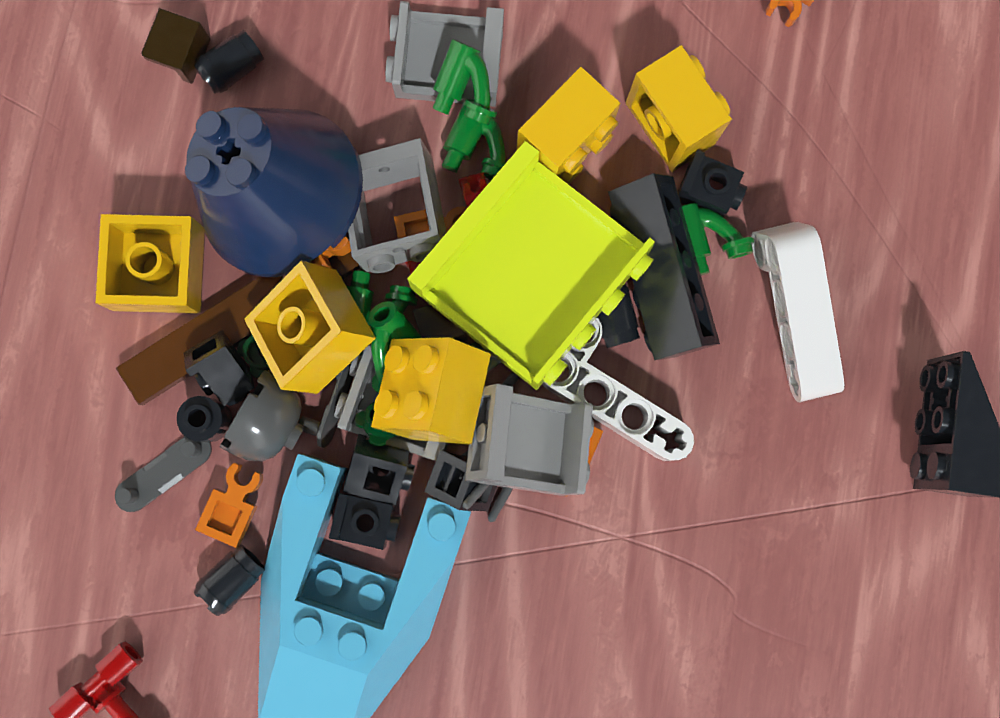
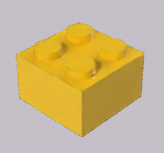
[625,45,732,172]
[517,67,621,184]
[95,214,205,313]
[244,260,376,394]
[371,337,491,445]

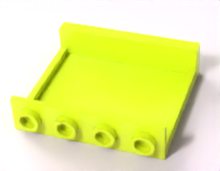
[407,141,655,390]

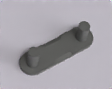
[298,362,353,448]
[115,436,212,512]

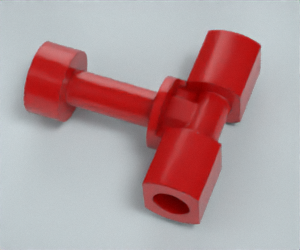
[49,641,143,718]

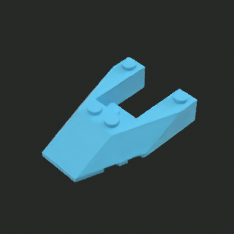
[258,454,471,718]

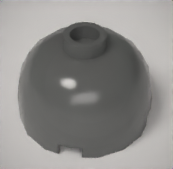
[220,369,305,461]

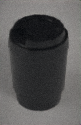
[194,30,264,94]
[597,283,640,349]
[194,545,265,616]

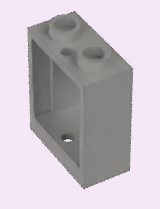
[348,138,446,273]

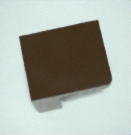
[141,8,211,84]
[413,305,468,342]

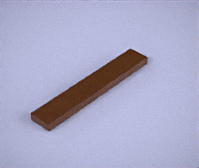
[116,236,361,406]

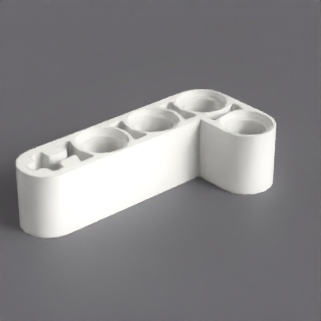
[751,222,844,402]
[542,318,694,461]

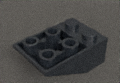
[910,351,1000,498]

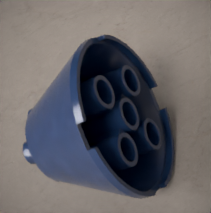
[185,107,363,277]

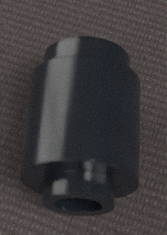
[176,396,232,442]

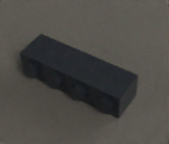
[608,173,720,361]

